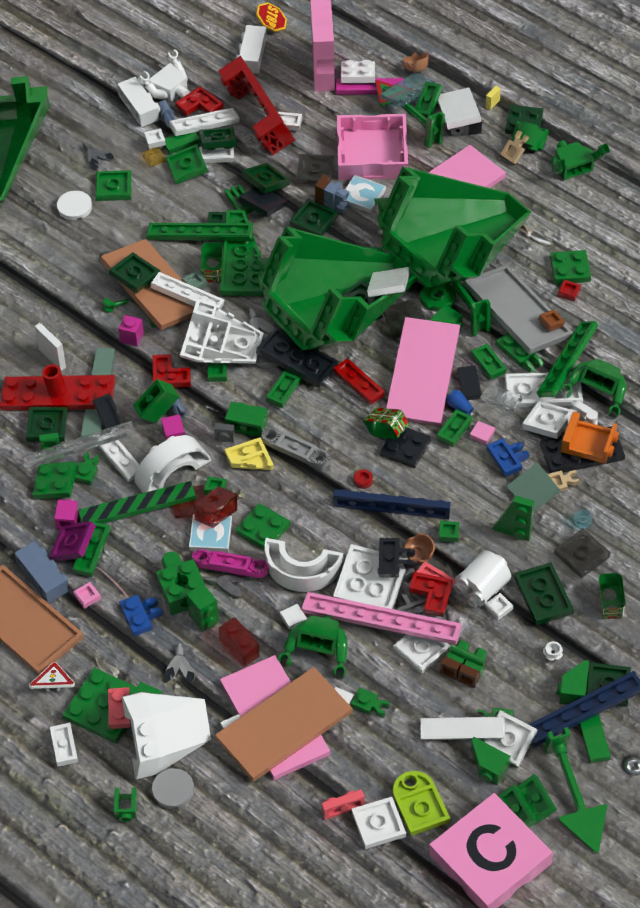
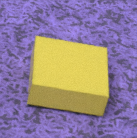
[485,86,501,110]

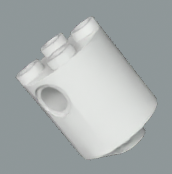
[453,550,511,608]

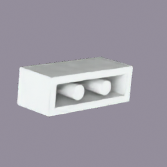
[236,25,267,74]
[117,77,160,127]

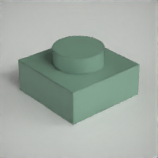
[182,271,208,289]

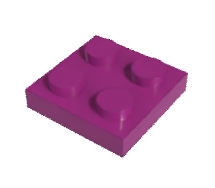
[49,521,96,562]

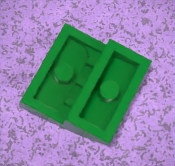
[498,774,557,828]

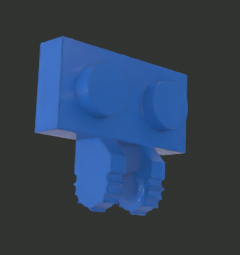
[486,438,530,477]
[119,595,163,637]

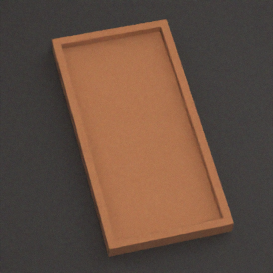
[100,239,194,330]
[0,565,84,675]
[215,667,353,782]

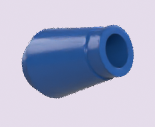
[446,389,474,415]

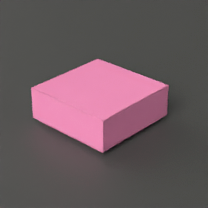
[470,421,495,445]
[73,582,101,609]

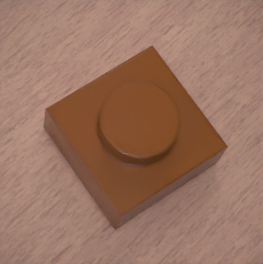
[538,309,565,332]

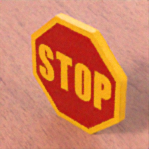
[256,2,287,32]

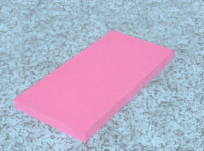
[428,145,506,188]
[386,317,460,426]
[220,655,330,780]

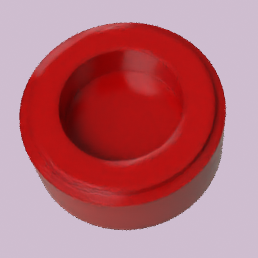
[353,469,373,489]

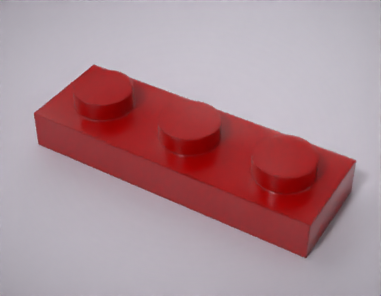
[334,358,385,405]

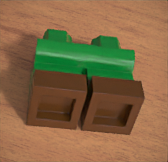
[440,640,487,688]

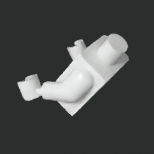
[137,49,190,102]

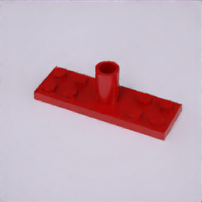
[0,364,116,411]

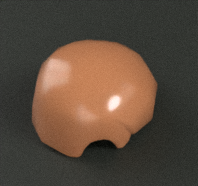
[403,52,428,73]
[404,533,435,565]

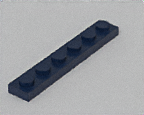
[333,489,451,520]
[529,671,640,747]

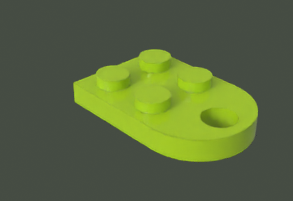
[393,771,450,836]

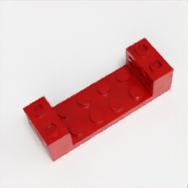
[218,55,295,155]

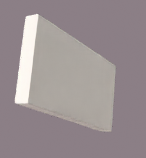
[438,88,482,129]
[367,267,410,297]
[505,372,583,407]

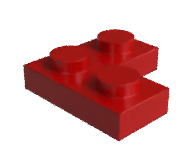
[175,86,224,116]
[153,354,191,388]
[409,572,453,617]

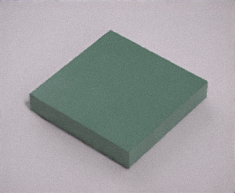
[507,462,561,512]

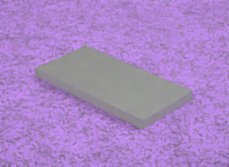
[463,265,573,355]

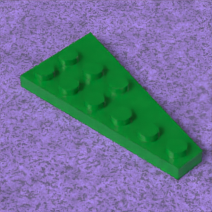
[220,210,264,296]

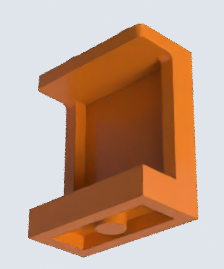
[561,411,619,464]

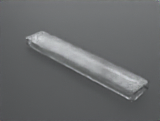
[23,421,136,470]

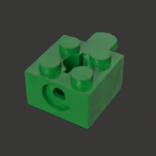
[156,552,205,616]

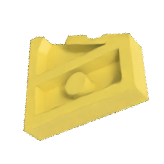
[225,438,274,470]

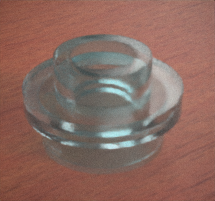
[573,510,593,529]

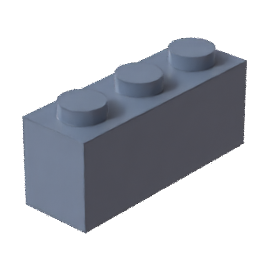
[15,541,69,603]

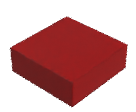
[557,280,581,302]

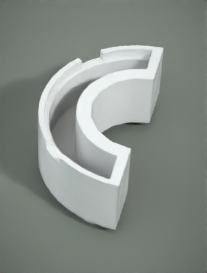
[135,435,211,493]
[265,538,343,592]

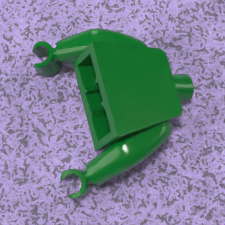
[551,140,611,181]
[560,358,627,419]
[278,615,348,678]

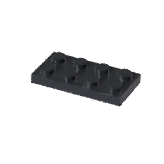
[256,326,339,388]
[540,426,625,473]

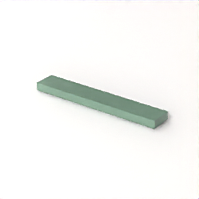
[81,348,115,441]

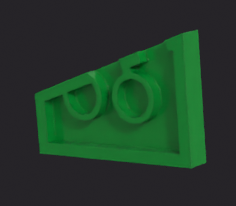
[492,495,535,541]

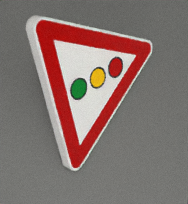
[29,662,75,692]

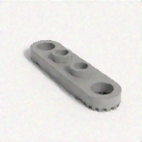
[261,427,330,469]

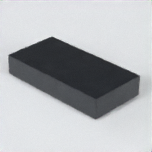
[457,365,482,400]
[92,393,125,435]

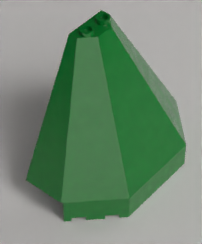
[0,76,50,207]
[374,166,531,287]
[256,226,417,351]

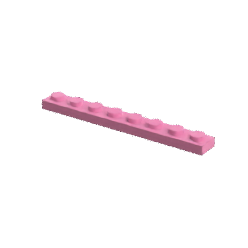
[302,592,462,645]

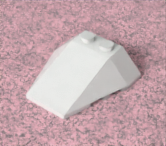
[180,299,264,364]
[122,692,211,779]

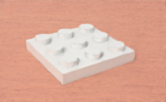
[333,544,408,609]

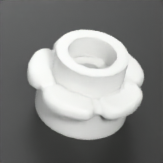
[543,641,563,661]

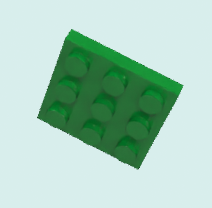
[62,667,136,744]

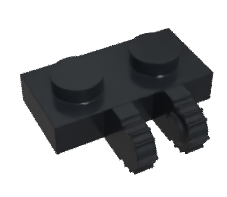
[378,538,415,578]

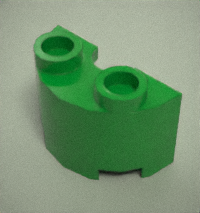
[511,121,549,152]

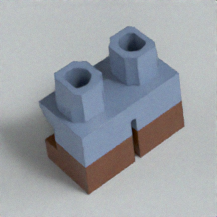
[315,174,349,214]

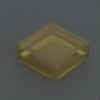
[142,147,166,168]

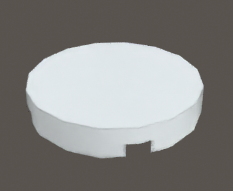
[57,191,92,221]

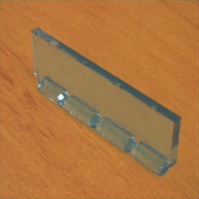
[380,73,435,107]

